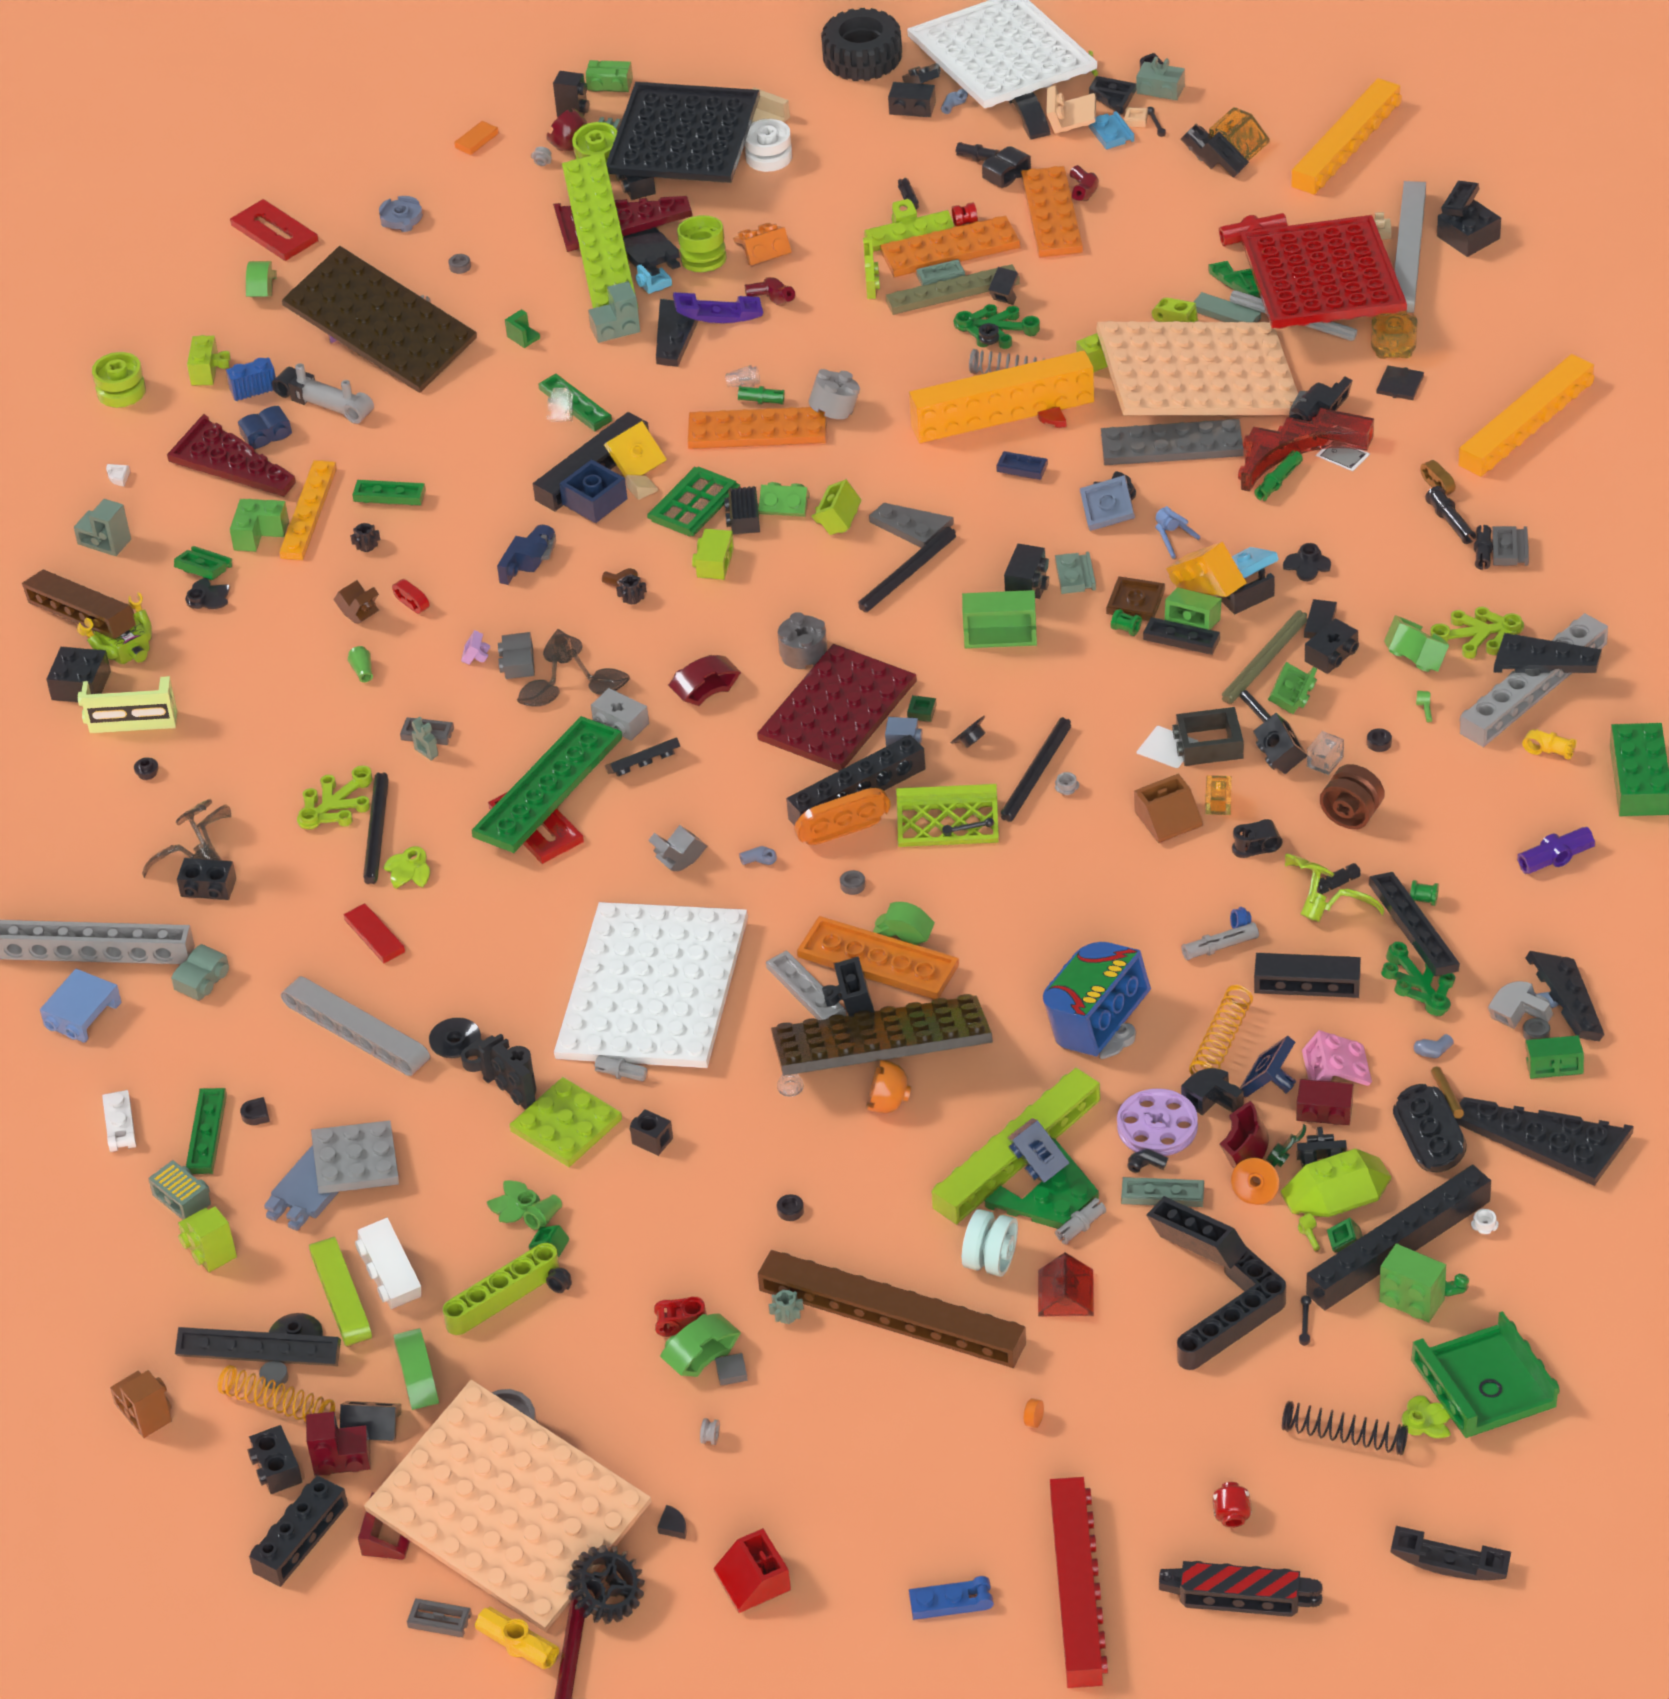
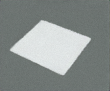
[1136,726,1198,768]

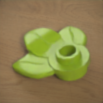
[384,846,430,889]
[1401,1396,1451,1439]

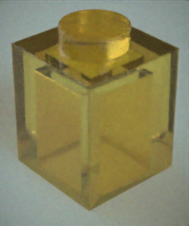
[1205,775,1232,815]

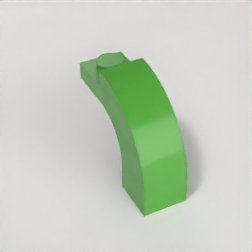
[393,1328,439,1410]

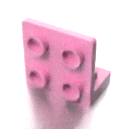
[1302,1030,1372,1086]

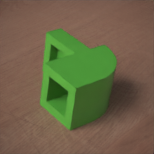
[246,261,277,297]
[873,902,935,945]

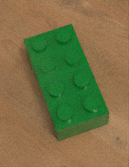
[1610,723,1669,816]

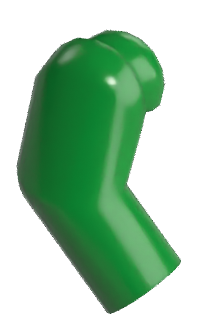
[1445,1273,1469,1296]

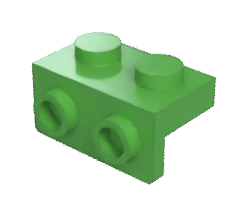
[758,482,810,517]
[1268,662,1317,714]

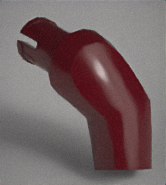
[1070,165,1099,201]
[744,277,796,305]

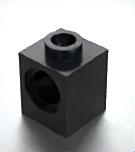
[629,1109,673,1156]

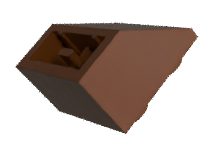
[1134,773,1203,843]

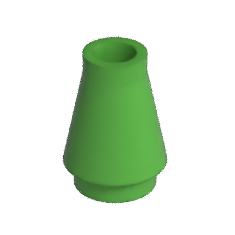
[347,646,373,682]
[523,1194,562,1230]

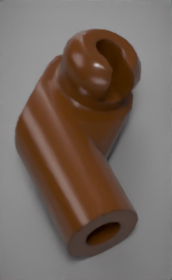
[602,568,638,587]

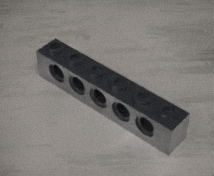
[786,735,926,826]

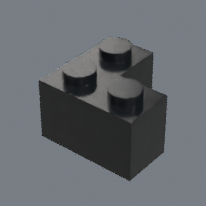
[1004,543,1049,599]

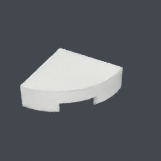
[106,464,130,487]

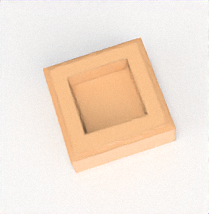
[1124,107,1148,127]

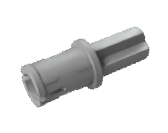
[595,1055,647,1081]

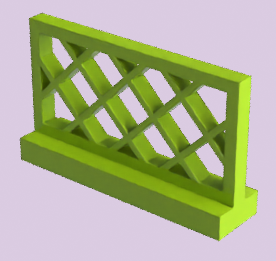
[896,784,999,847]

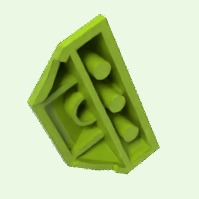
[1281,1148,1391,1217]

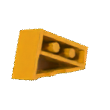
[1166,541,1247,597]

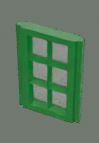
[647,466,740,537]

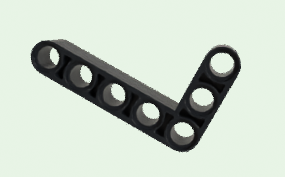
[1177,1247,1286,1370]

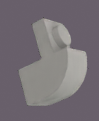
[1488,981,1553,1029]

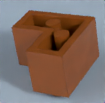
[110,1370,172,1438]

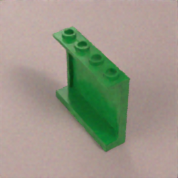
[1411,1311,1560,1438]

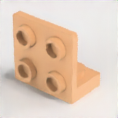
[1047,85,1096,133]

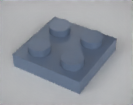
[1080,475,1135,531]

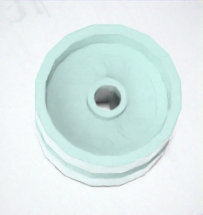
[961,1209,1018,1277]

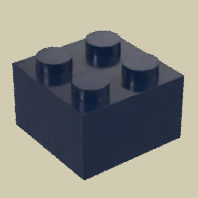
[559,459,628,523]

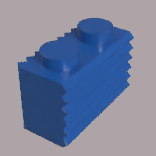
[226,357,276,401]

